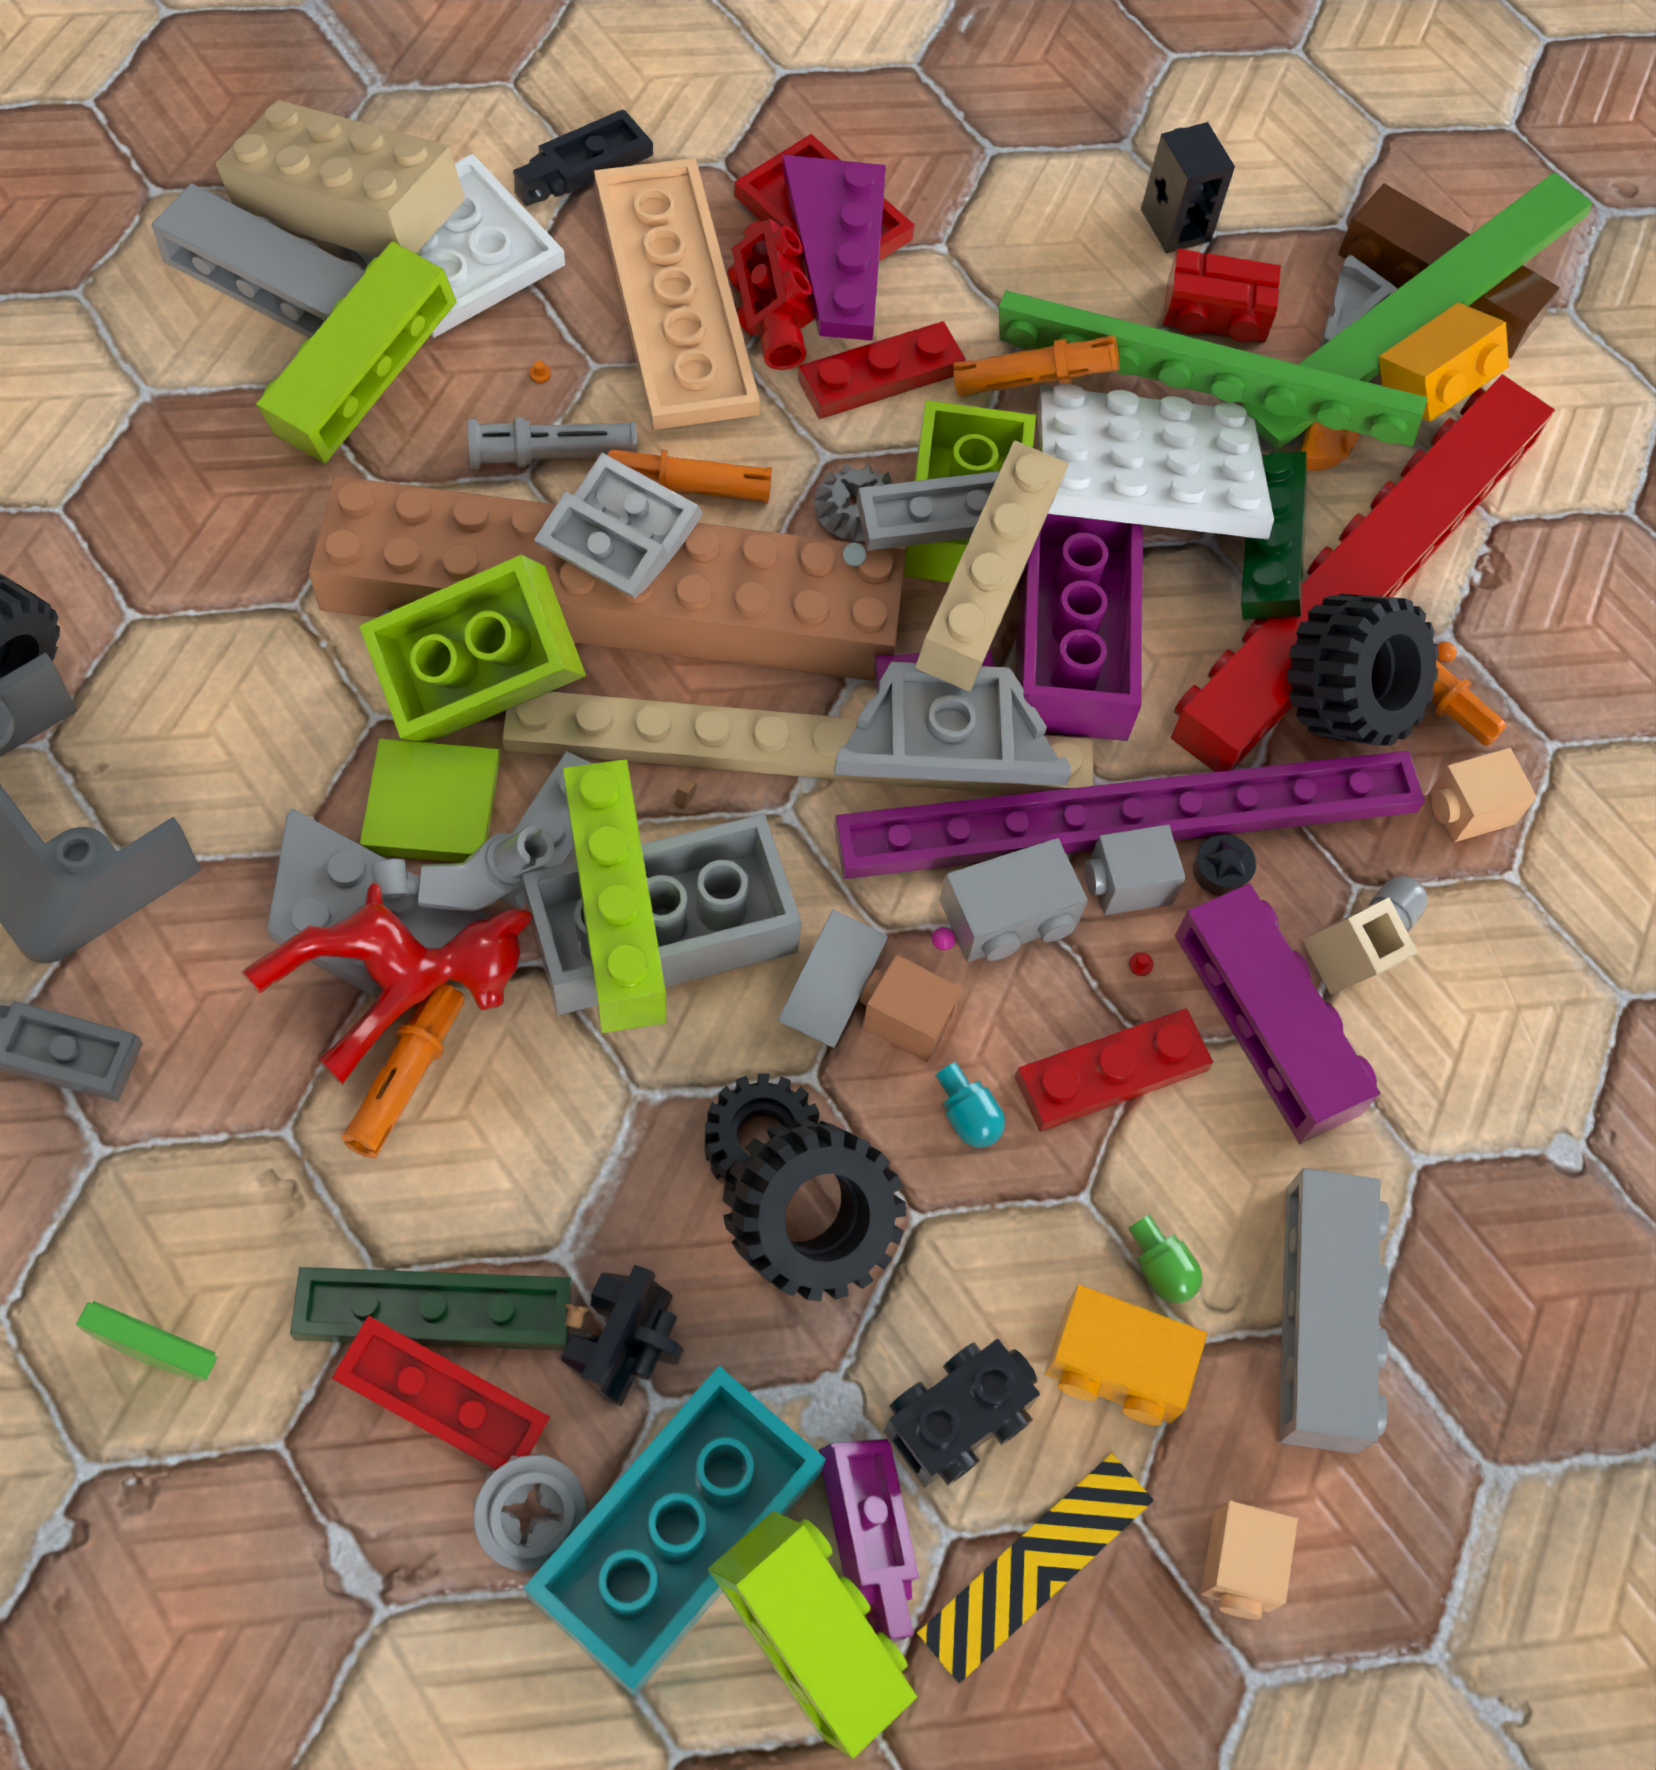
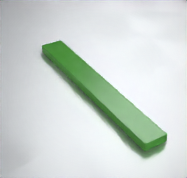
[1242,172,1593,451]

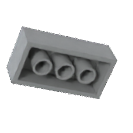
[522,813,801,1016]

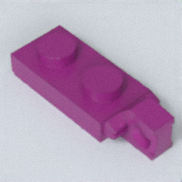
[818,1438,919,1643]

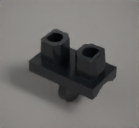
[561,1265,684,1406]

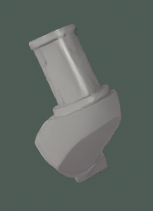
[371,826,554,912]

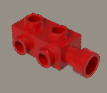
[728,218,816,370]

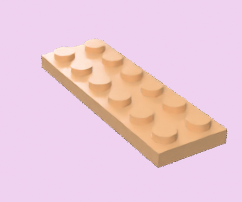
[594,158,760,430]

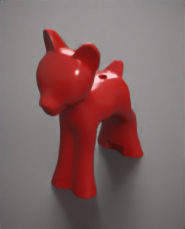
[240,883,533,1085]

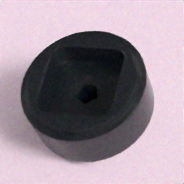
[1193,834,1256,896]

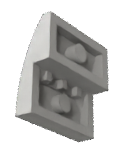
[534,453,703,599]

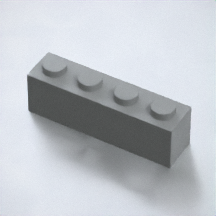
[151,183,365,338]
[1278,1168,1389,1454]

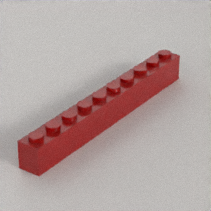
[1170,374,1555,772]

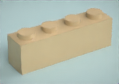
[915,440,1069,692]

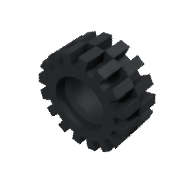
[704,1074,820,1189]

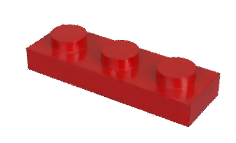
[798,321,966,419]
[1014,1008,1214,1132]
[331,1315,550,1470]

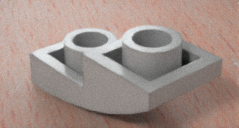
[778,909,888,1048]

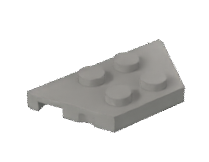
[834,662,1071,786]
[267,808,490,998]

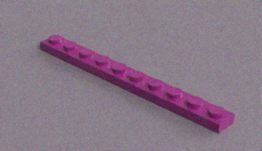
[834,750,1425,879]

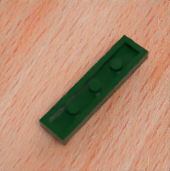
[1241,451,1308,620]
[290,1267,572,1351]

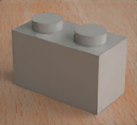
[939,838,1088,962]

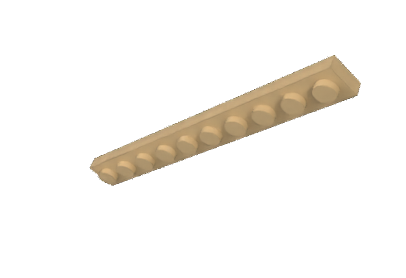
[502,692,1093,795]

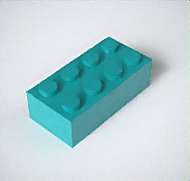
[523,1366,826,1697]

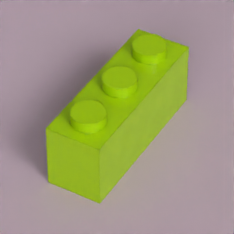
[708,1511,917,1759]

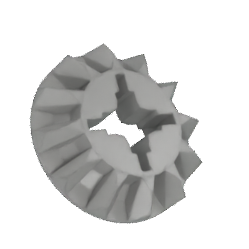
[814,462,892,542]
[473,1453,586,1571]

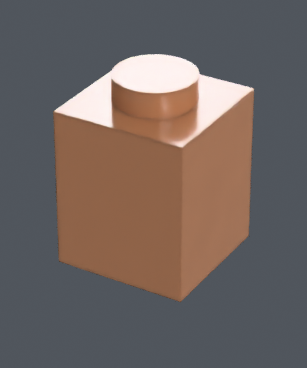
[859,954,963,1062]

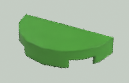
[76,1301,218,1381]

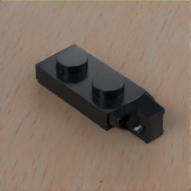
[513,109,653,206]

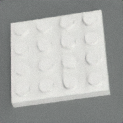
[1037,384,1274,539]

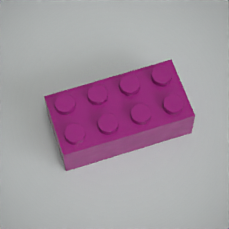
[1015,514,1143,741]

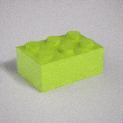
[903,400,1036,583]
[359,555,586,743]

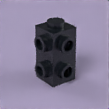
[884,1338,1040,1489]

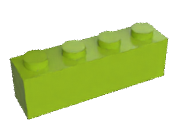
[256,241,457,464]
[563,759,667,1033]

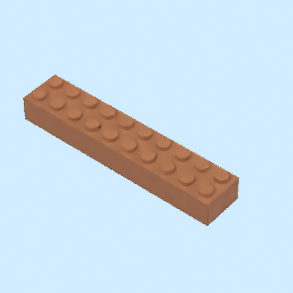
[309,476,906,681]

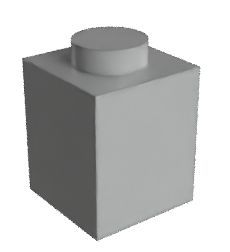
[1085,824,1186,916]

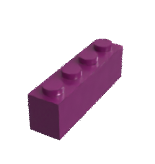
[1175,883,1381,1144]

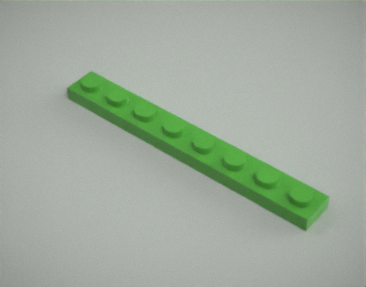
[998,290,1428,447]

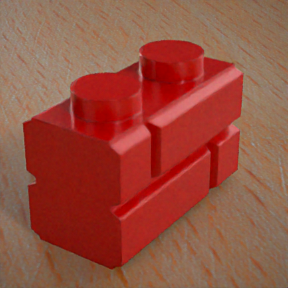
[1162,248,1281,343]

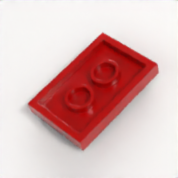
[734,134,915,261]

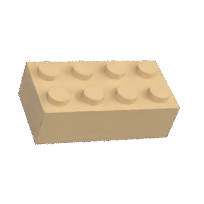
[215,100,465,257]

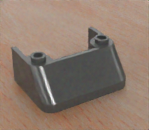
[0,652,201,963]

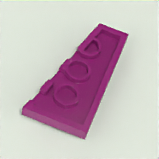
[782,155,886,341]

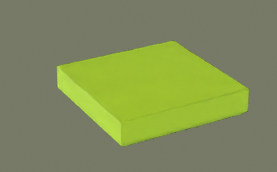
[360,738,500,863]

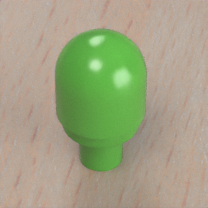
[1128,1214,1202,1303]

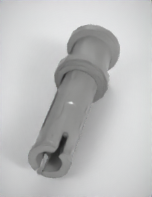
[467,417,637,469]

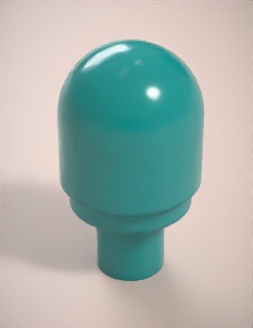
[935,1062,1005,1148]

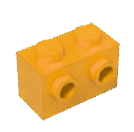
[1378,302,1509,422]
[1044,1284,1208,1426]

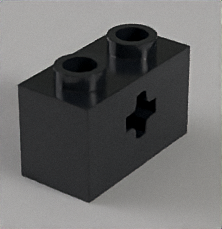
[1141,122,1235,253]

